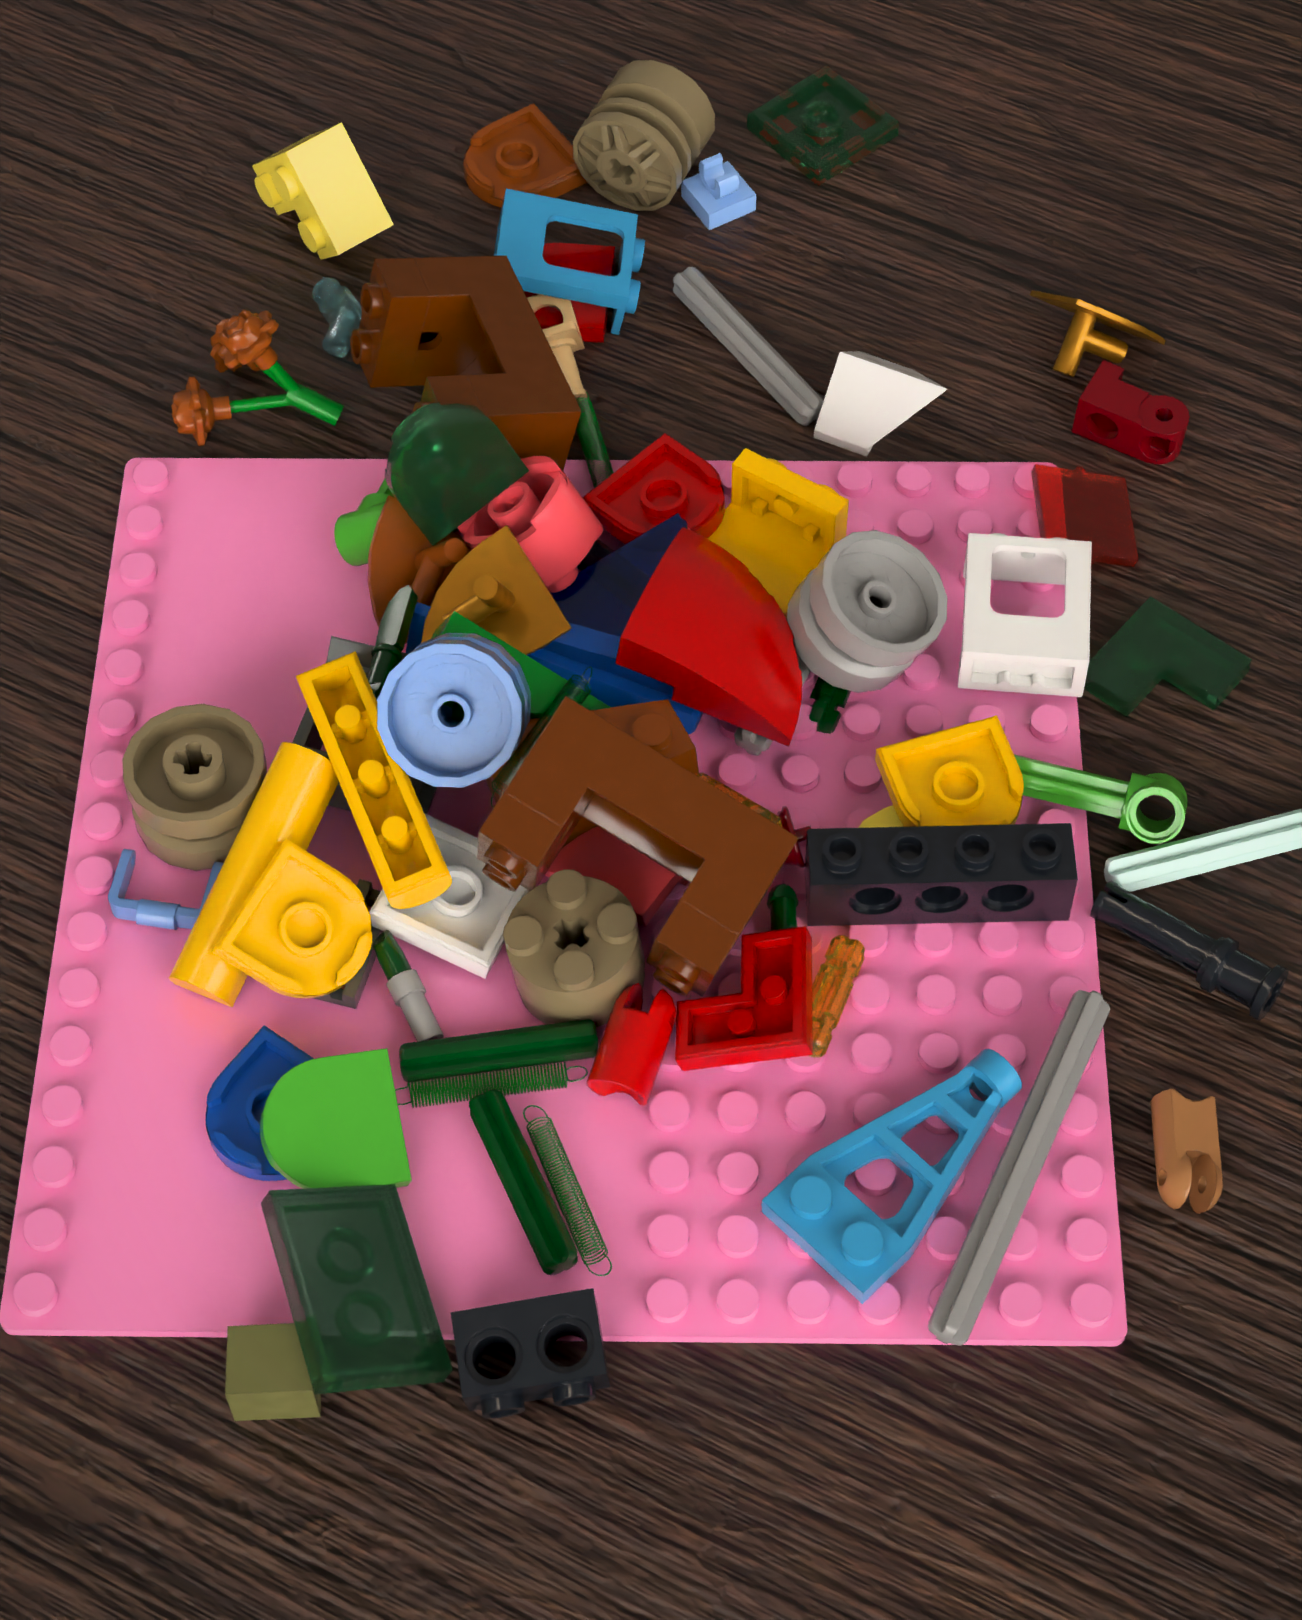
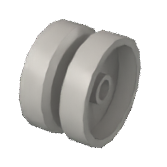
[787,530,947,693]

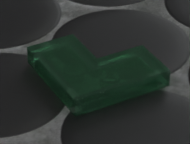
[1084,596,1252,717]

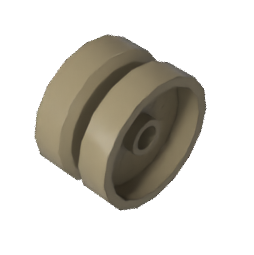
[122,704,267,871]

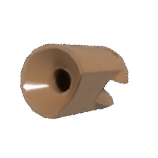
[1150,1089,1223,1214]

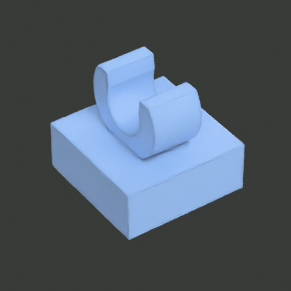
[681,153,756,230]

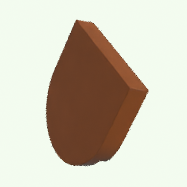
[463,103,588,208]

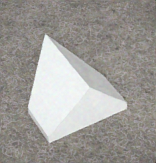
[814,351,947,457]

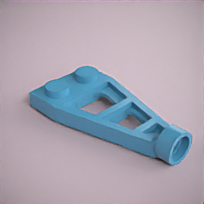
[761,1049,1022,1304]

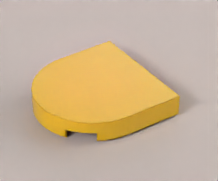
[875,715,1024,827]
[212,838,372,998]

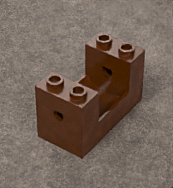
[350,255,581,508]
[477,696,799,997]

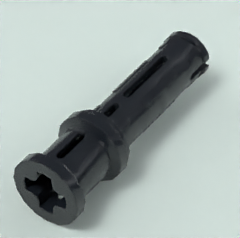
[1091,881,1289,1021]

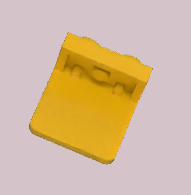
[707,448,849,619]

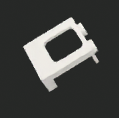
[958,533,1092,697]

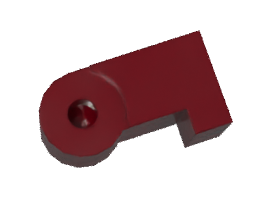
[1072,360,1190,465]

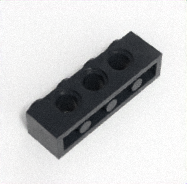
[804,823,1078,926]

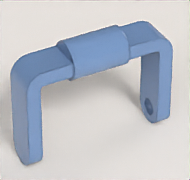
[108,849,223,930]

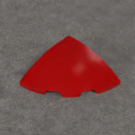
[615,527,802,747]

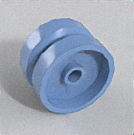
[377,633,531,788]

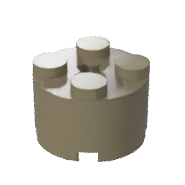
[503,869,645,1027]

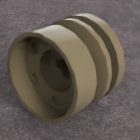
[573,60,715,211]

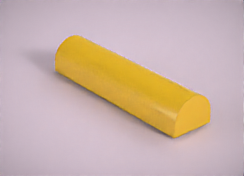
[296,651,452,909]
[169,742,339,1007]

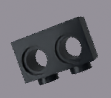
[451,1288,611,1418]

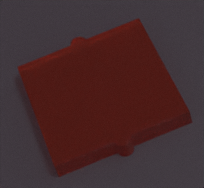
[1031,464,1139,567]

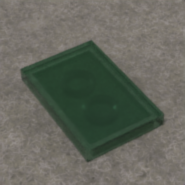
[260,1184,453,1394]

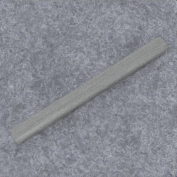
[928,990,1110,1346]

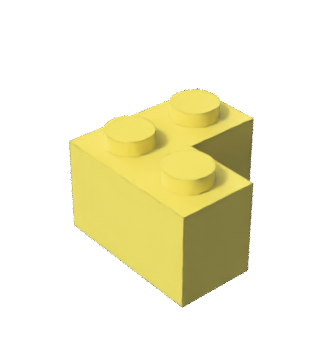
[252,122,394,260]

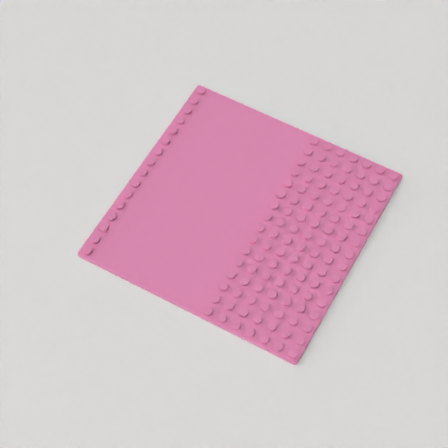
[0,458,1127,1346]

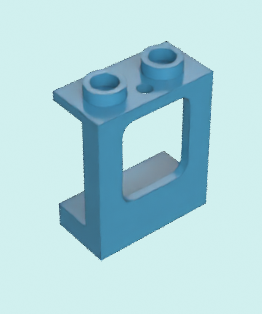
[493,189,645,335]

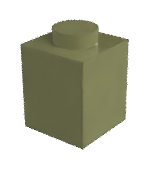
[225,1322,334,1421]

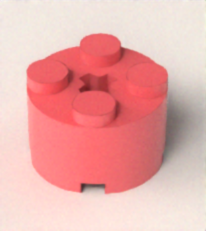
[457,456,603,593]

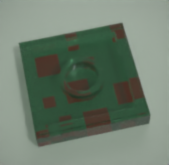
[747,65,899,186]

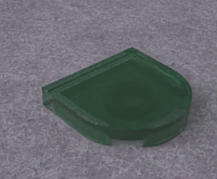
[385,402,529,545]

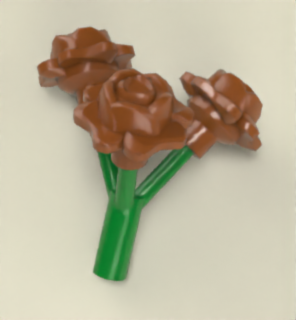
[171,309,344,446]

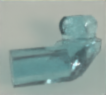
[312,277,362,358]

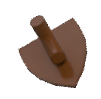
[368,495,470,644]

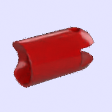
[587,983,677,1106]

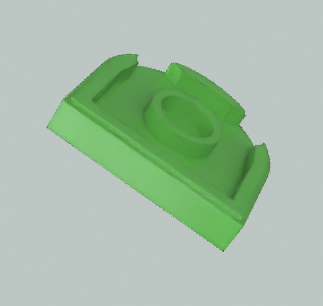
[260,1048,412,1197]

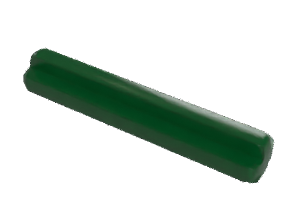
[399,1019,599,1083]
[469,1089,578,1275]

